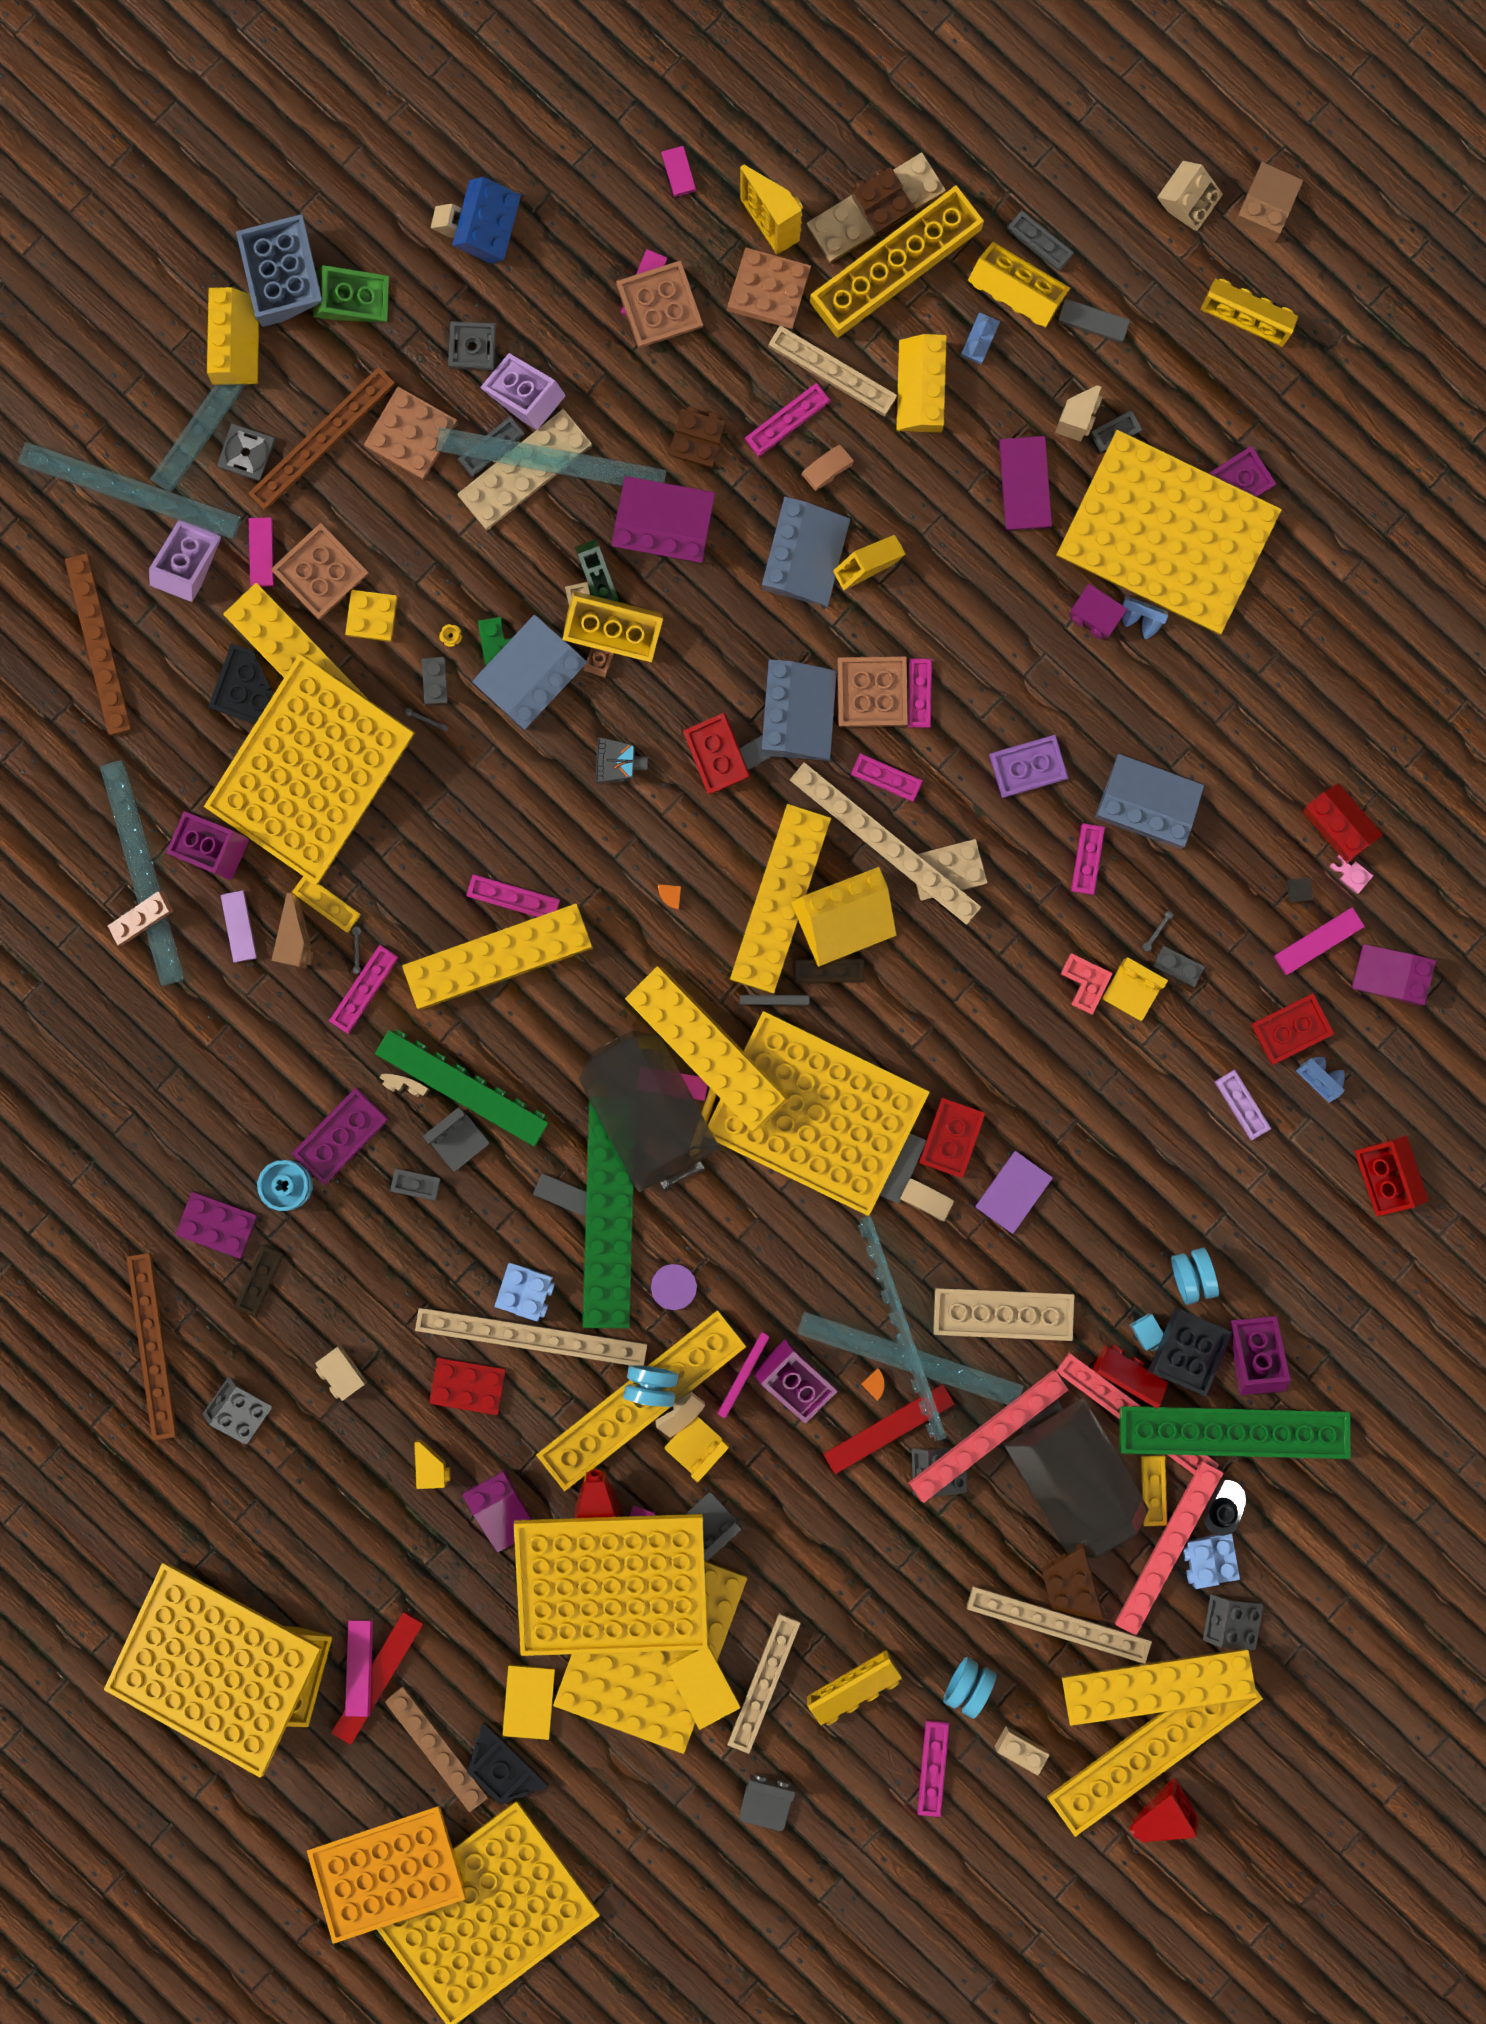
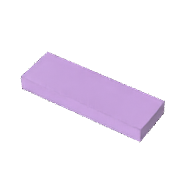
[221,891,257,963]
[1214,1070,1271,1141]

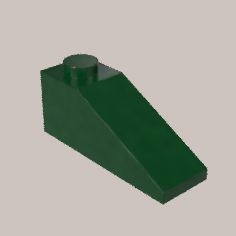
[575,539,619,602]

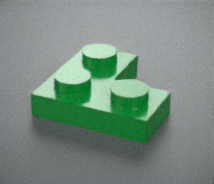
[478,617,512,666]

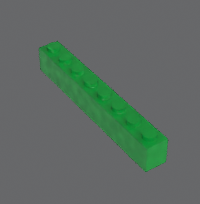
[375,1029,549,1147]

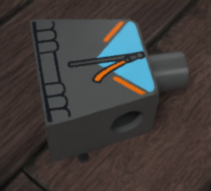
[596,738,648,784]

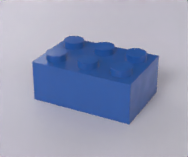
[452,177,521,263]

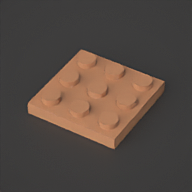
[727,247,811,329]
[616,260,703,348]
[364,387,458,481]
[271,523,369,620]
[837,657,908,727]

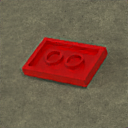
[683,713,751,795]
[1250,993,1334,1065]
[919,1098,985,1178]
[429,1357,506,1415]

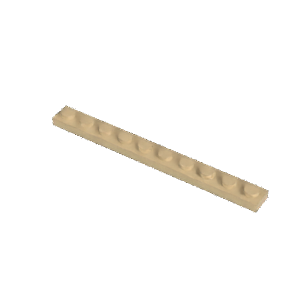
[790,763,982,925]
[415,1307,647,1366]

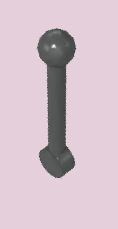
[404,708,449,732]
[1142,911,1174,952]
[352,927,361,975]

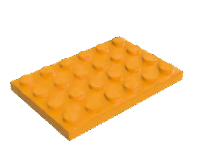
[307,1806,467,1944]

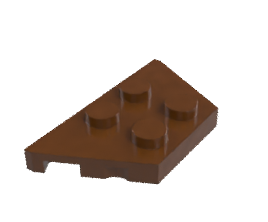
[1042,1543,1103,1621]

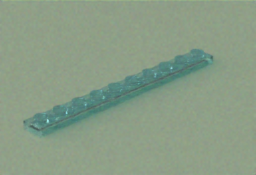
[436,427,666,486]
[18,442,242,540]
[100,760,185,986]
[858,1215,947,1441]
[797,1311,1023,1405]

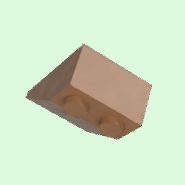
[1234,162,1303,243]
[271,893,313,969]

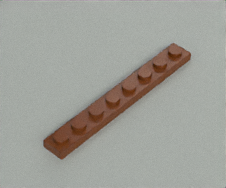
[248,367,395,512]
[65,553,133,736]
[127,1253,177,1441]

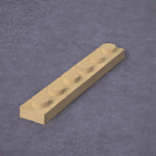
[768,326,897,417]
[727,1613,801,1754]

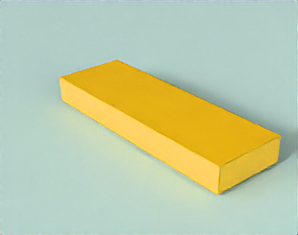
[292,876,361,933]
[1141,1455,1167,1526]

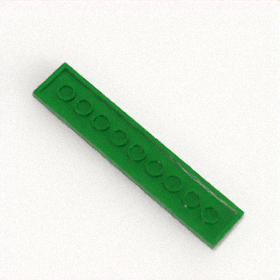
[582,1096,636,1328]
[1119,1406,1351,1459]

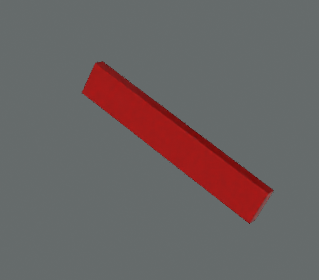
[823,1383,955,1474]
[331,1611,424,1745]

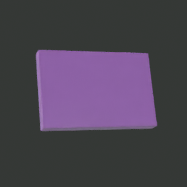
[989,735,1068,798]
[975,1151,1053,1234]

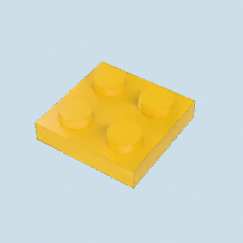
[345,590,398,642]

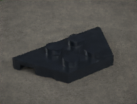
[467,1722,549,1805]

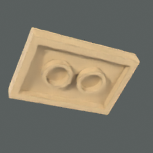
[916,839,987,901]

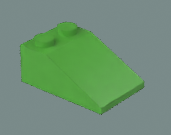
[313,265,389,322]

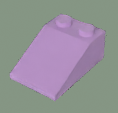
[480,353,566,430]
[149,520,221,602]

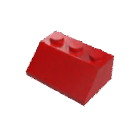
[1303,783,1383,864]
[1354,1135,1429,1217]
[1091,1345,1168,1409]

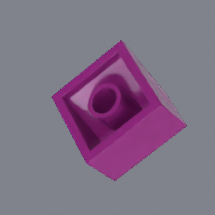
[1068,584,1127,640]

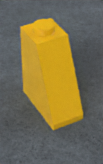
[833,535,906,590]

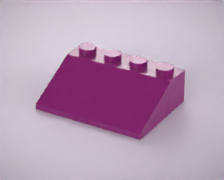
[612,476,715,563]

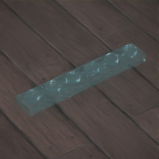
[150,384,246,494]

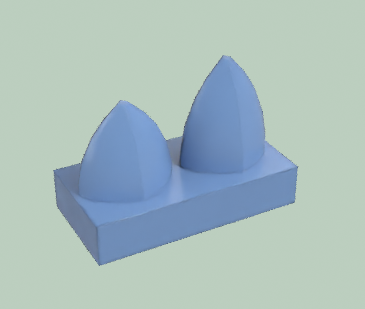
[961,312,1000,365]
[1122,595,1168,639]
[1296,1057,1345,1103]

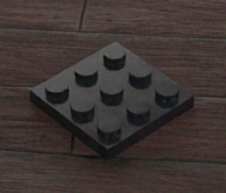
[1148,1307,1233,1396]

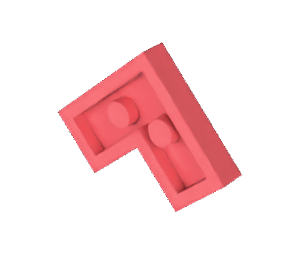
[1060,953,1113,1015]

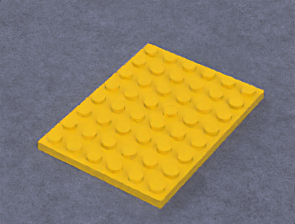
[1056,430,1282,635]
[204,654,416,885]
[703,1011,930,1216]
[514,1514,708,1656]
[553,1561,747,1754]
[104,1562,323,1778]
[377,1800,600,2024]

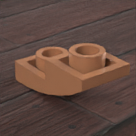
[802,444,854,491]
[584,648,614,677]

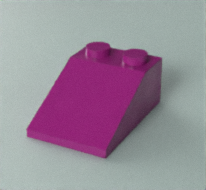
[166,811,249,881]
[1351,944,1436,1006]
[1231,1316,1291,1395]
[753,1340,838,1424]
[462,1469,533,1553]

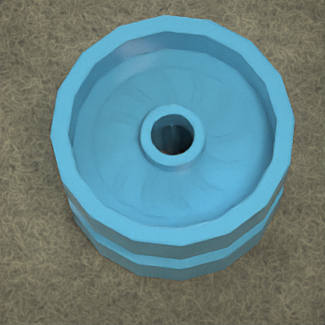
[257,1160,313,1211]
[1171,1247,1219,1305]
[624,1365,679,1407]
[943,1657,997,1719]

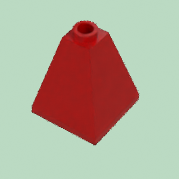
[574,1469,622,1518]
[1129,1778,1199,1843]

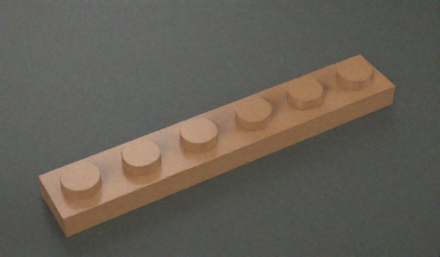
[384,1685,489,1813]

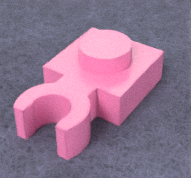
[1330,855,1373,894]

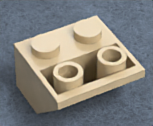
[1157,161,1223,231]
[1055,386,1103,442]

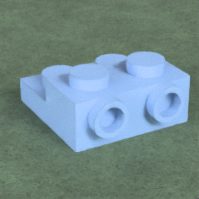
[494,1262,555,1322]
[1182,1533,1240,1589]

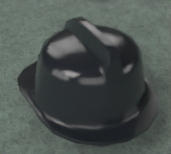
[1204,1480,1246,1536]

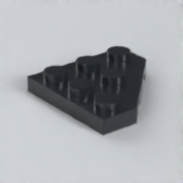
[208,643,274,725]

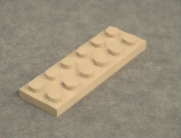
[806,152,946,264]
[457,409,592,531]
[933,1288,1074,1341]

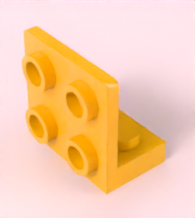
[1102,957,1168,1021]
[665,1416,729,1482]

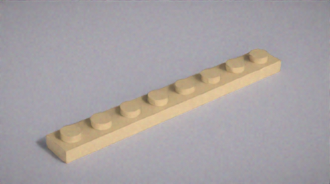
[966,1586,1152,1664]

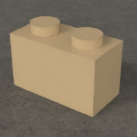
[315,1345,368,1401]
[995,1726,1049,1775]

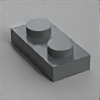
[1091,410,1142,454]
[422,657,448,705]
[1152,946,1205,987]
[390,1169,441,1201]

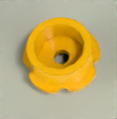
[439,624,462,647]

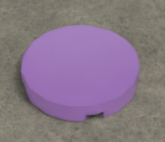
[651,1264,697,1310]

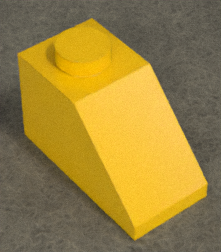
[414,1439,451,1489]

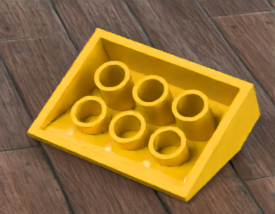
[740,165,803,255]
[791,867,896,967]

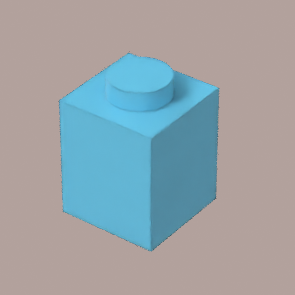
[1129,1313,1163,1351]

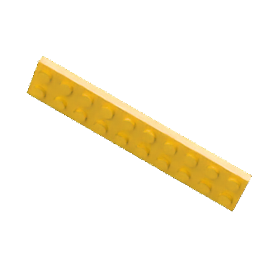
[536,1310,746,1492]
[1047,1688,1263,1837]

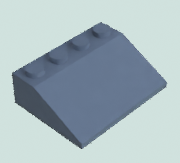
[236,214,323,327]
[762,497,850,607]
[472,615,587,730]
[761,659,837,761]
[1095,754,1204,850]

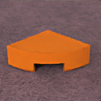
[658,884,681,910]
[861,1368,884,1401]

